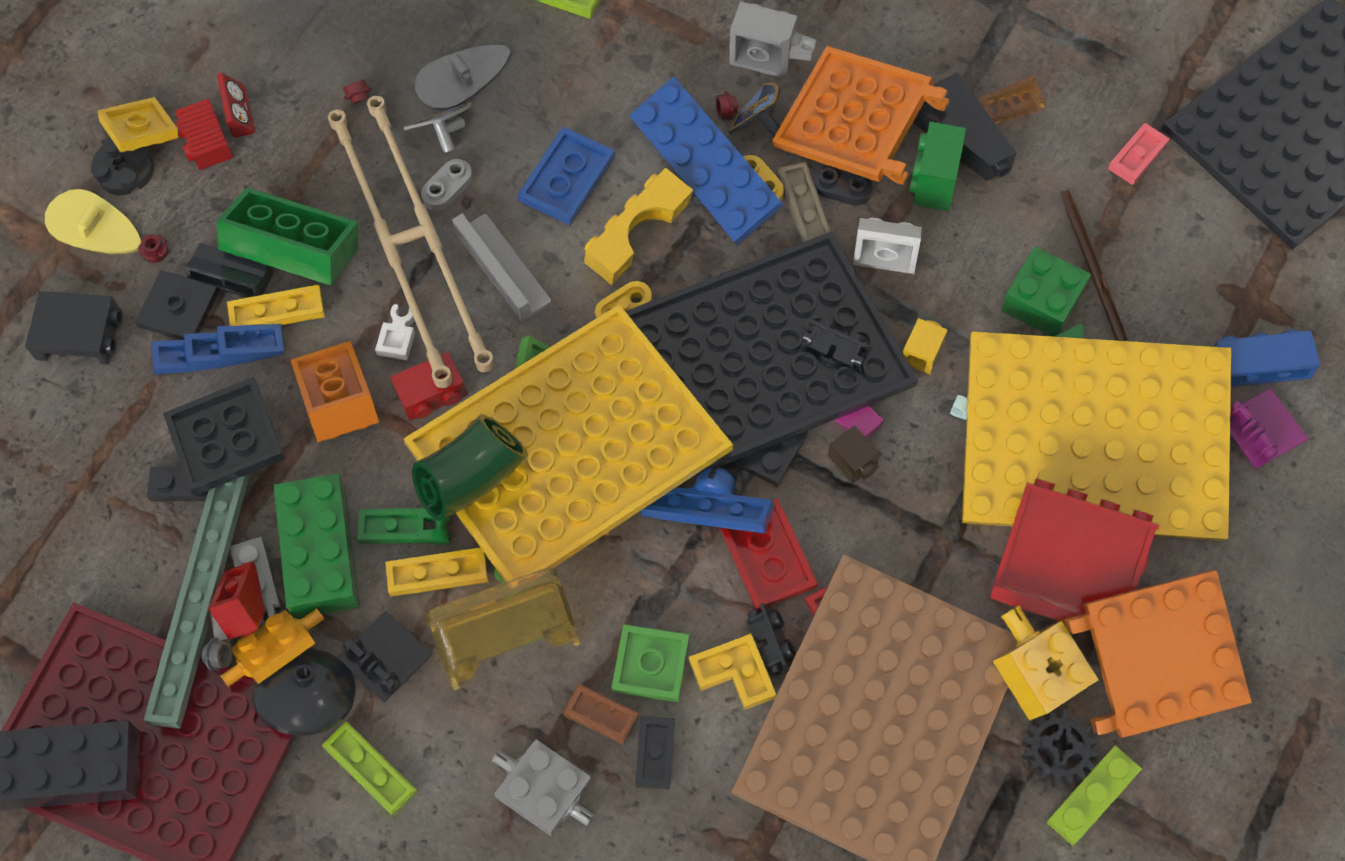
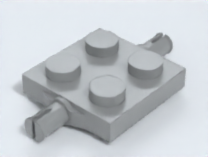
[492,739,595,836]

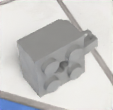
[729,2,816,77]

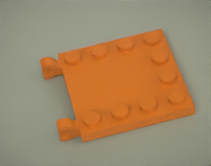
[772,46,950,185]
[1063,570,1252,738]

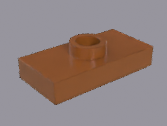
[563,683,639,745]

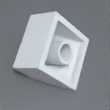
[853,218,922,274]

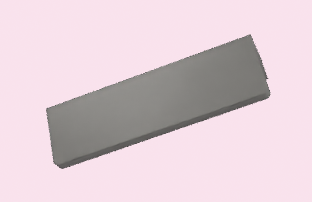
[452,213,551,323]

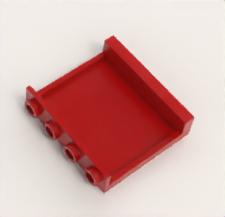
[990,478,1160,631]

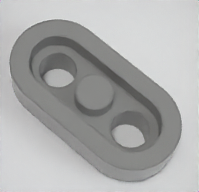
[421,159,473,211]

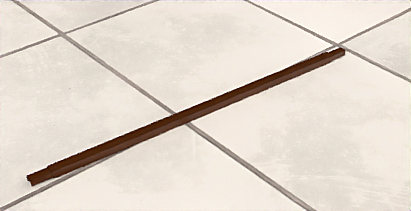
[1061,189,1129,341]

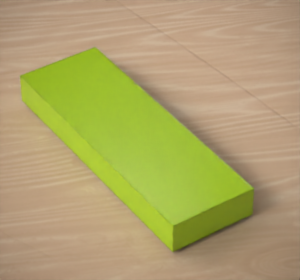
[322,721,418,817]

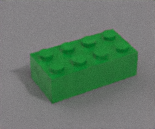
[217,187,358,285]
[274,473,360,619]

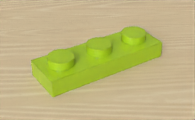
[1046,745,1142,846]

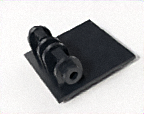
[338,611,432,703]

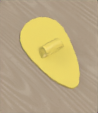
[45,189,142,254]

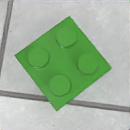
[611,624,689,703]

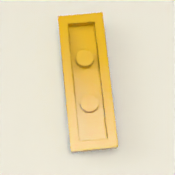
[227,285,325,326]
[385,547,488,597]

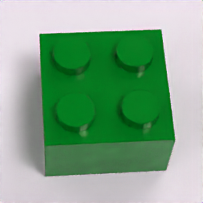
[909,122,966,212]
[1001,246,1091,337]

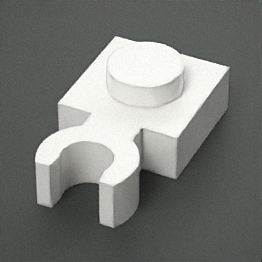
[375,304,415,361]

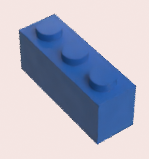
[1214,329,1320,387]

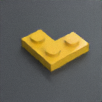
[688,634,776,710]

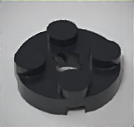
[91,137,154,195]

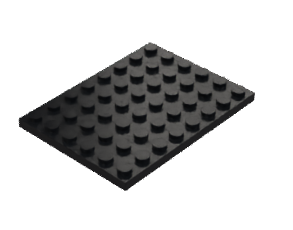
[1161,0,1345,250]
[625,231,918,480]

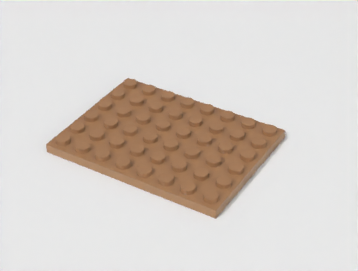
[731,554,1017,861]

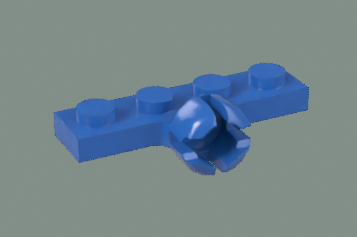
[640,468,774,533]

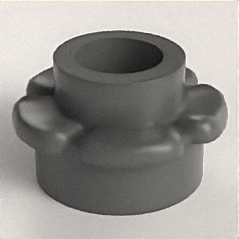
[201,637,232,671]

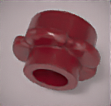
[343,80,371,104]
[716,91,738,121]
[138,234,168,263]

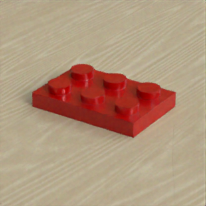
[718,498,818,610]

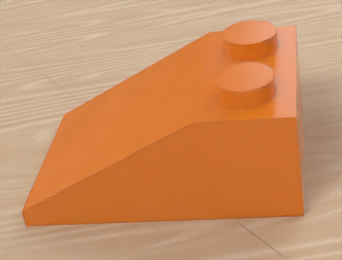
[290,341,379,442]

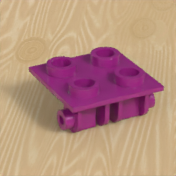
[1230,388,1309,470]

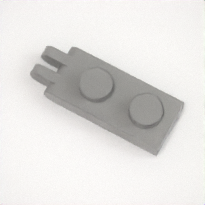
[230,537,281,627]

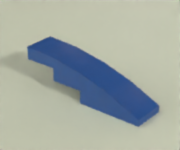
[151,324,284,375]

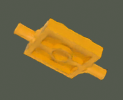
[220,608,324,687]

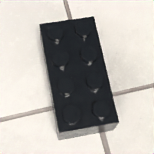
[0,721,140,810]

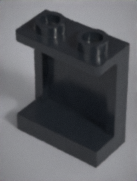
[25,291,123,365]

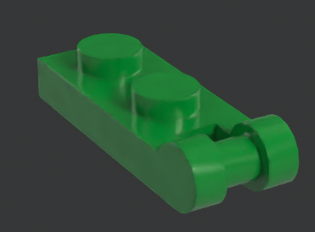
[357,508,451,545]

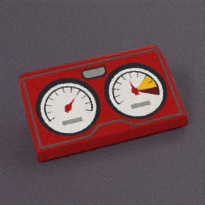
[217,73,255,138]

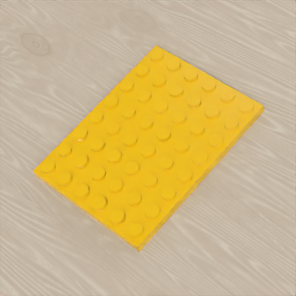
[404,304,733,594]
[962,331,1231,541]

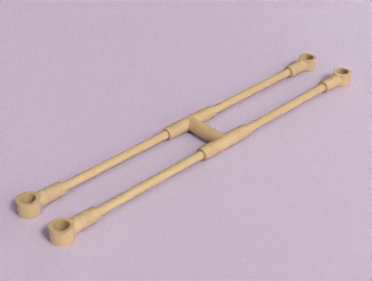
[328,96,495,388]

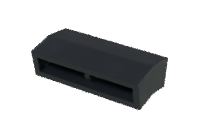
[185,243,274,298]

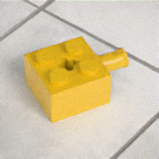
[993,605,1098,720]

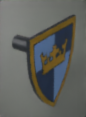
[729,83,780,137]

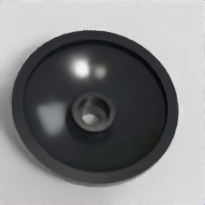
[252,648,356,736]

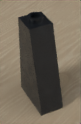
[913,72,1016,181]

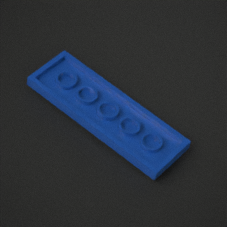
[629,76,784,245]

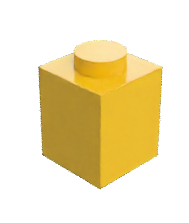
[903,318,948,374]

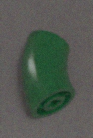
[412,414,528,521]

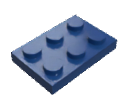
[517,127,615,226]

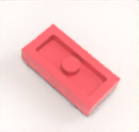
[1108,123,1170,185]

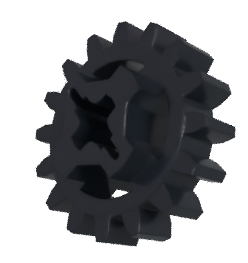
[1021,711,1099,787]

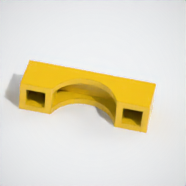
[584,167,693,285]

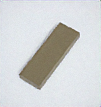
[777,161,831,243]

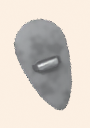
[415,45,511,110]

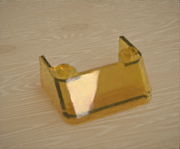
[426,568,580,691]

